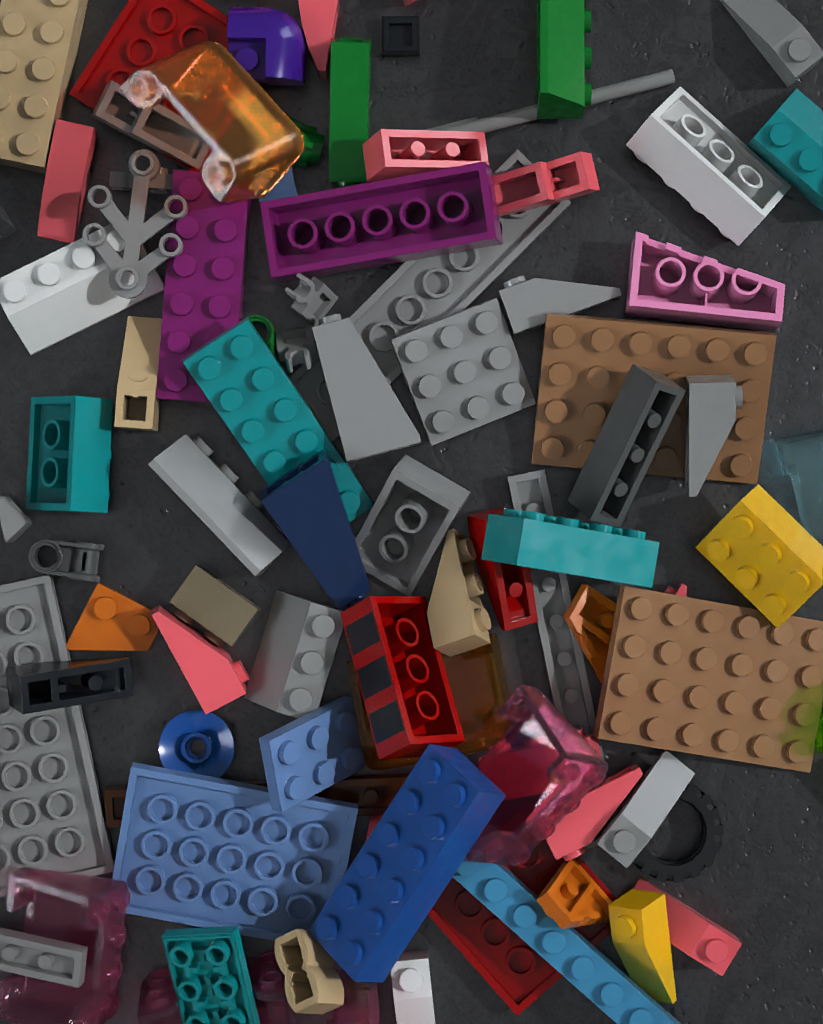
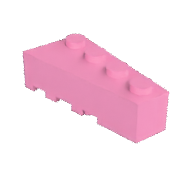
[624,231,785,332]

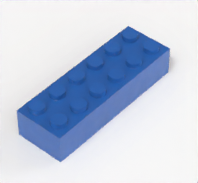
[308,744,506,982]

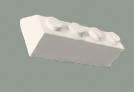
[626,86,792,246]
[0,216,165,355]

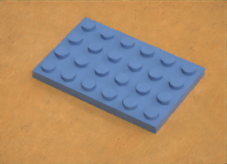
[107,762,359,941]

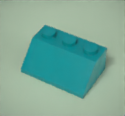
[747,88,823,212]
[26,396,114,513]

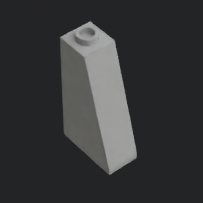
[312,314,421,463]

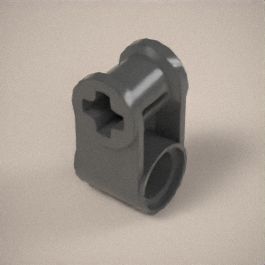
[28,539,105,582]

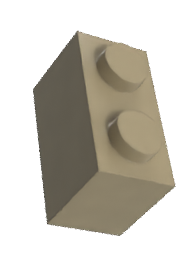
[170,564,260,647]

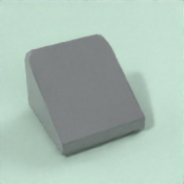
[0,496,32,543]

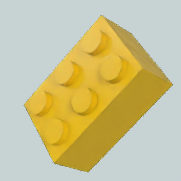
[695,484,823,628]

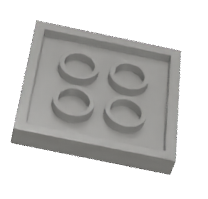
[389,297,536,446]

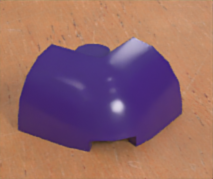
[227,7,307,86]

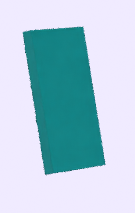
[162,926,260,1024]

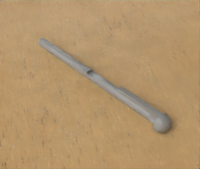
[426,69,675,133]

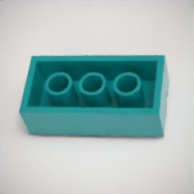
[481,508,660,588]

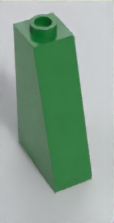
[328,37,372,188]

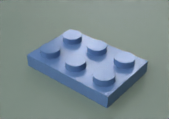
[259,695,365,812]

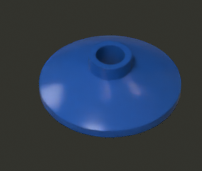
[158,710,235,778]

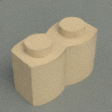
[274,928,344,1015]

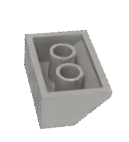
[244,590,345,718]

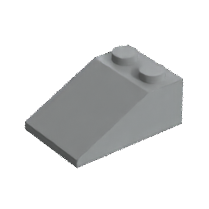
[356,454,471,596]

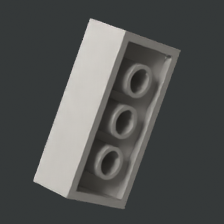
[148,434,292,576]

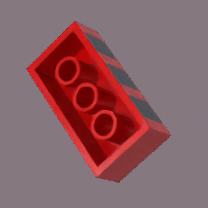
[340,596,465,760]

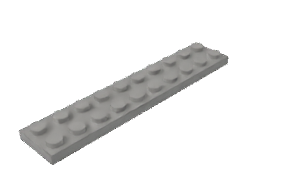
[289,149,571,442]

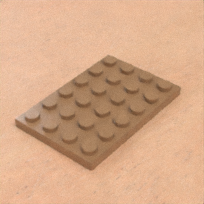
[531,312,777,484]
[593,585,823,773]

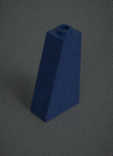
[260,449,370,610]

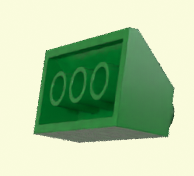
[537,0,592,119]

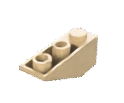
[114,316,162,432]
[427,529,491,657]

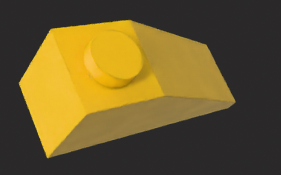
[608,889,677,1004]

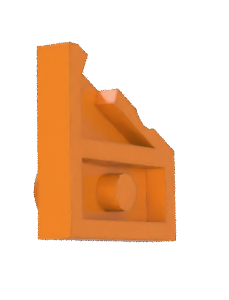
[66,583,160,651]
[563,584,616,683]
[536,858,612,930]

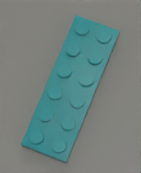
[183,317,374,522]

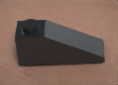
[6,657,133,714]

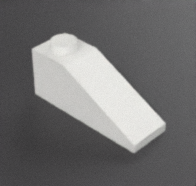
[391,950,436,1024]

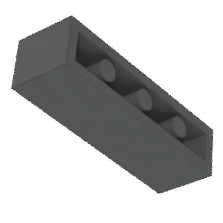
[568,364,686,528]

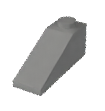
[719,0,823,87]
[498,275,622,337]
[685,375,743,497]
[594,749,695,868]

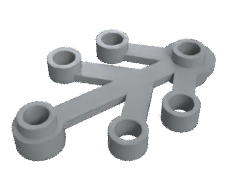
[82,149,189,299]

